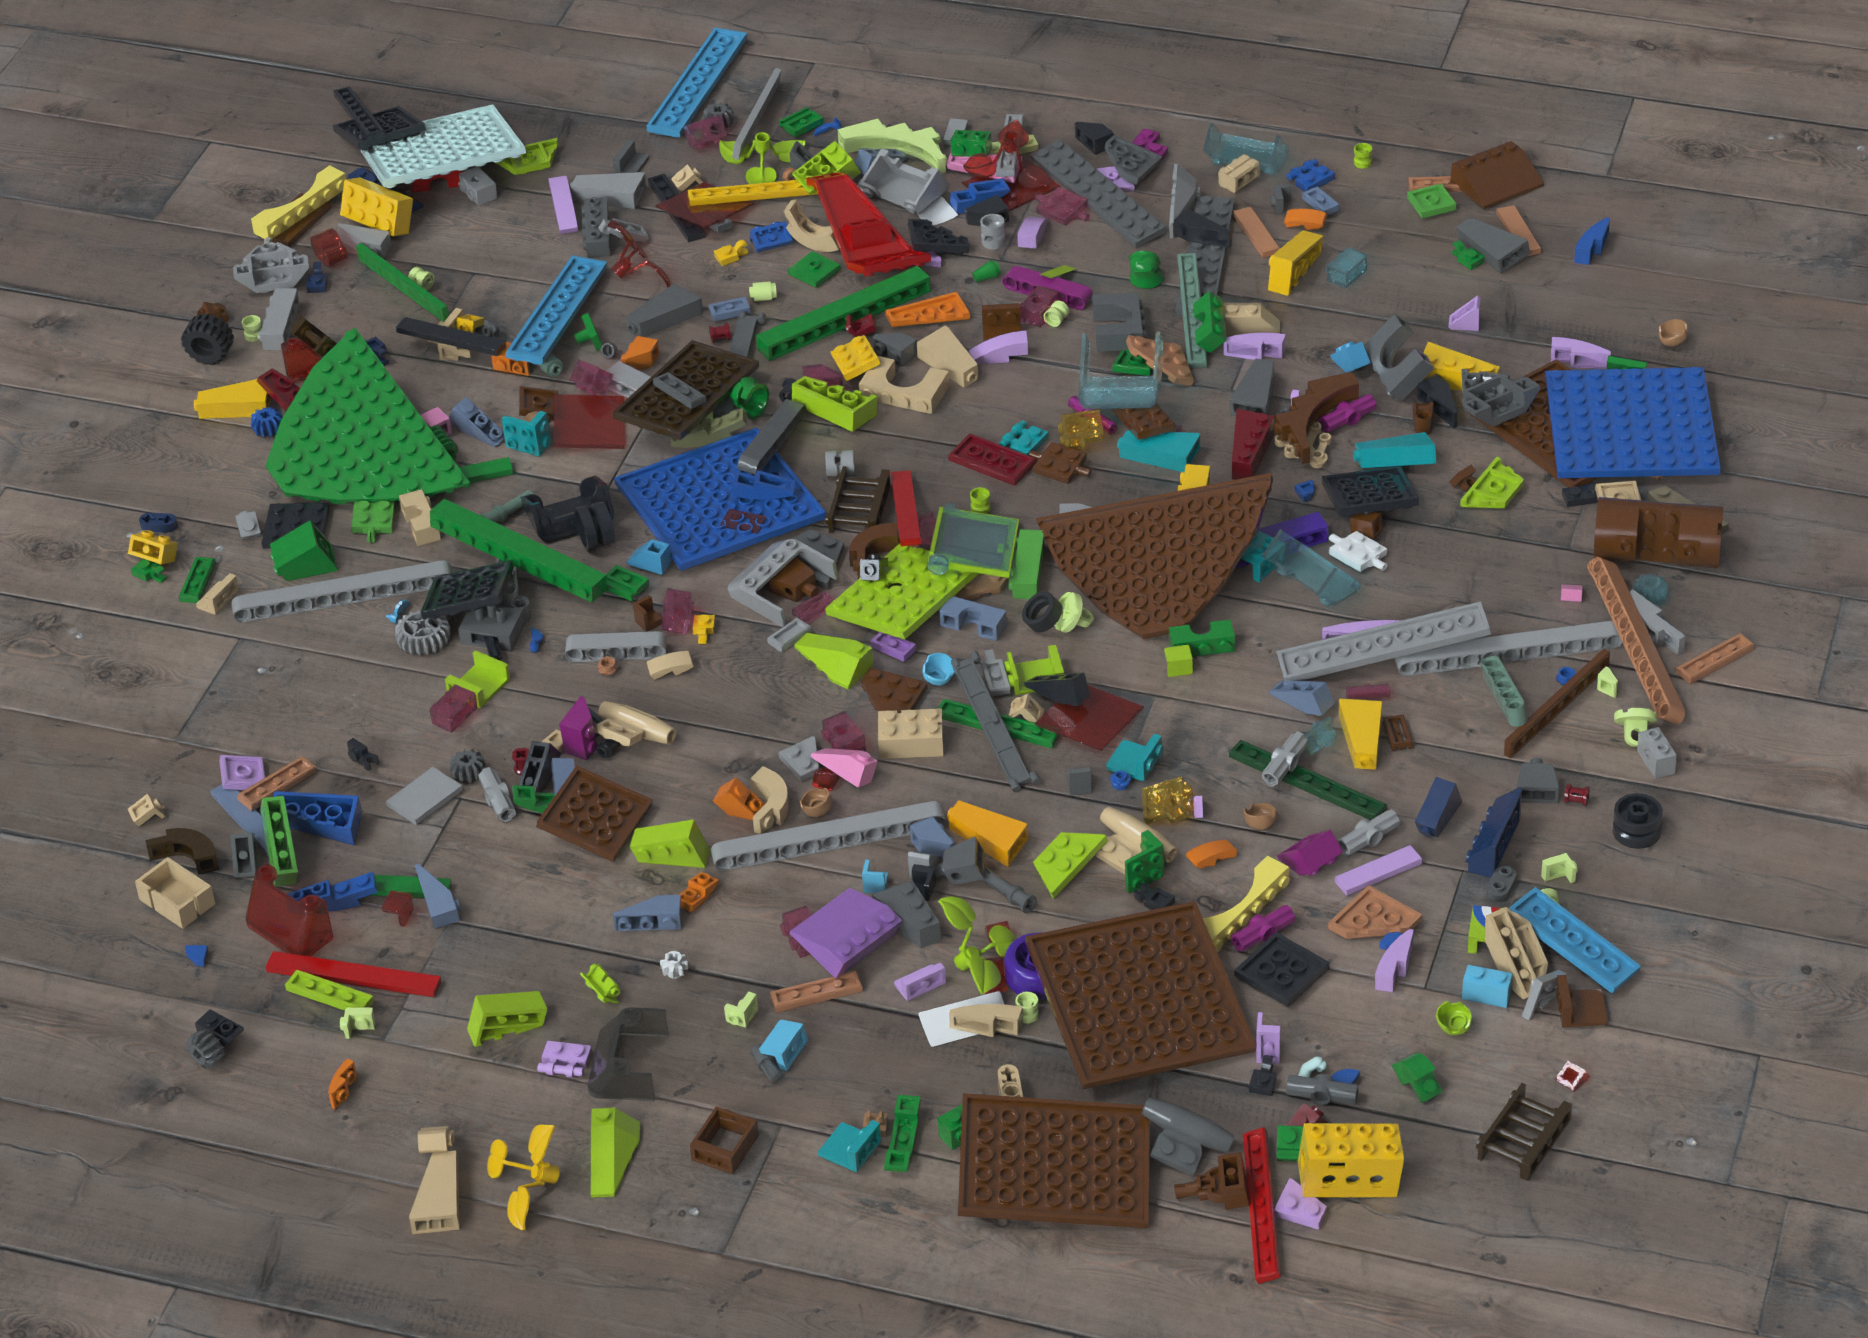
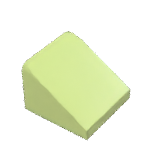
[1597,666,1618,698]

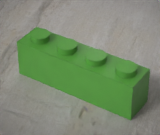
[1009,529,1045,599]
[260,796,298,887]

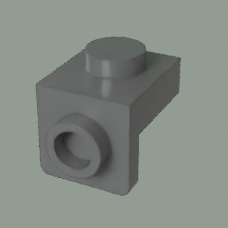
[1270,184,1292,214]

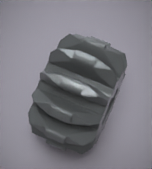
[703,102,734,131]
[449,749,486,784]
[186,1029,225,1068]

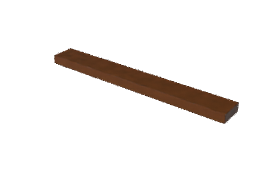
[1504,649,1610,758]

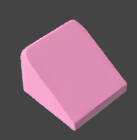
[1561,584,1582,602]

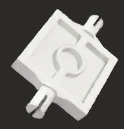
[1329,531,1388,572]

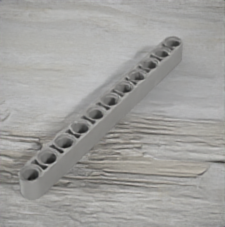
[232,560,452,623]
[1394,621,1623,676]
[711,801,946,871]

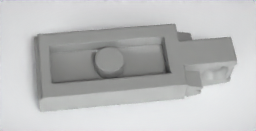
[598,218,649,243]
[981,649,1011,697]

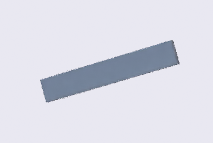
[210,785,269,857]

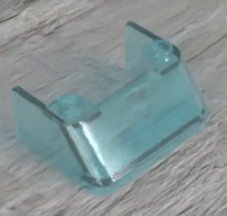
[1203,123,1290,175]
[1262,529,1362,607]

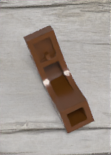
[849,523,899,579]

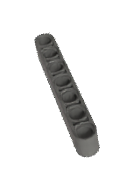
[737,399,806,475]

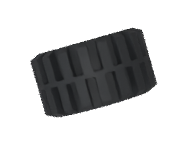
[181,313,234,365]

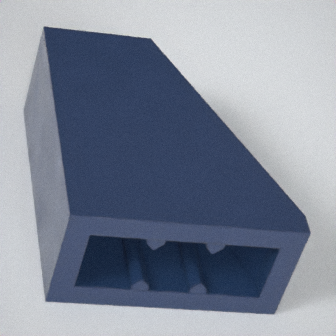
[1415,777,1462,837]

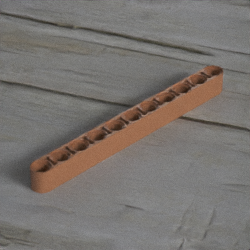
[1590,557,1685,724]

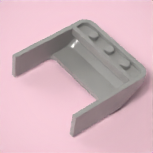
[728,539,839,627]

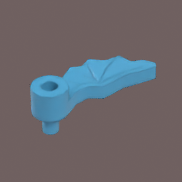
[386,599,410,624]

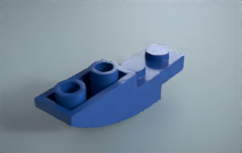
[287,872,378,913]

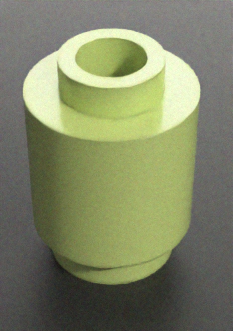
[749,281,777,302]

